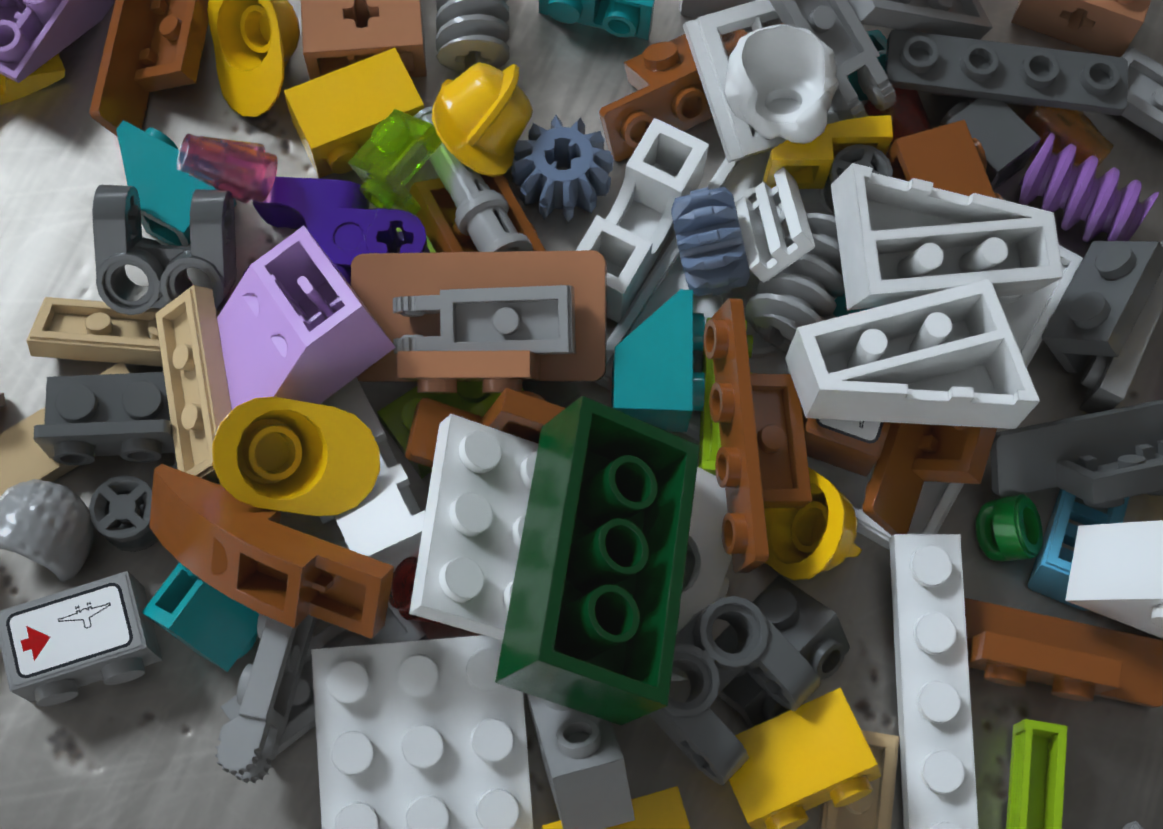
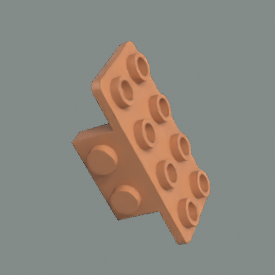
[351,250,607,394]

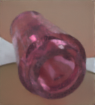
[177,133,278,204]

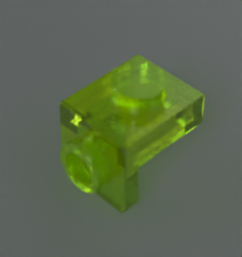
[348,109,443,215]

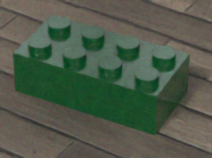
[495,396,700,725]

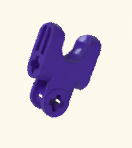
[242,176,430,286]

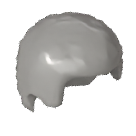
[0,479,94,583]

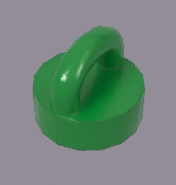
[975,494,1043,562]

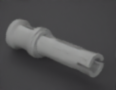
[410,106,533,252]

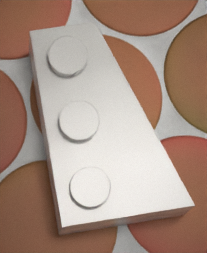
[831,163,1063,310]
[785,278,1040,429]
[319,377,425,584]
[1065,520,1163,639]

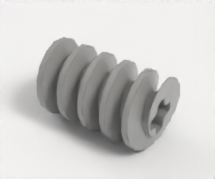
[436,0,510,72]
[744,213,845,353]

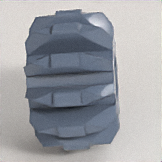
[511,115,614,222]
[671,187,750,297]

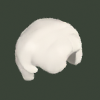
[725,24,839,144]

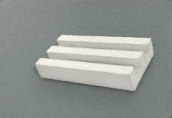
[735,167,815,283]

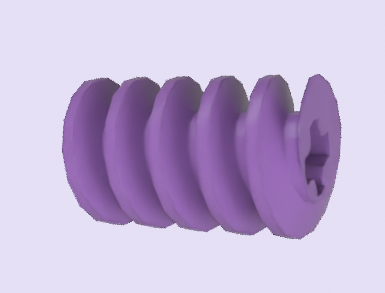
[1019,132,1159,243]

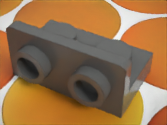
[33,372,175,465]

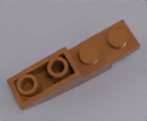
[149,464,394,639]

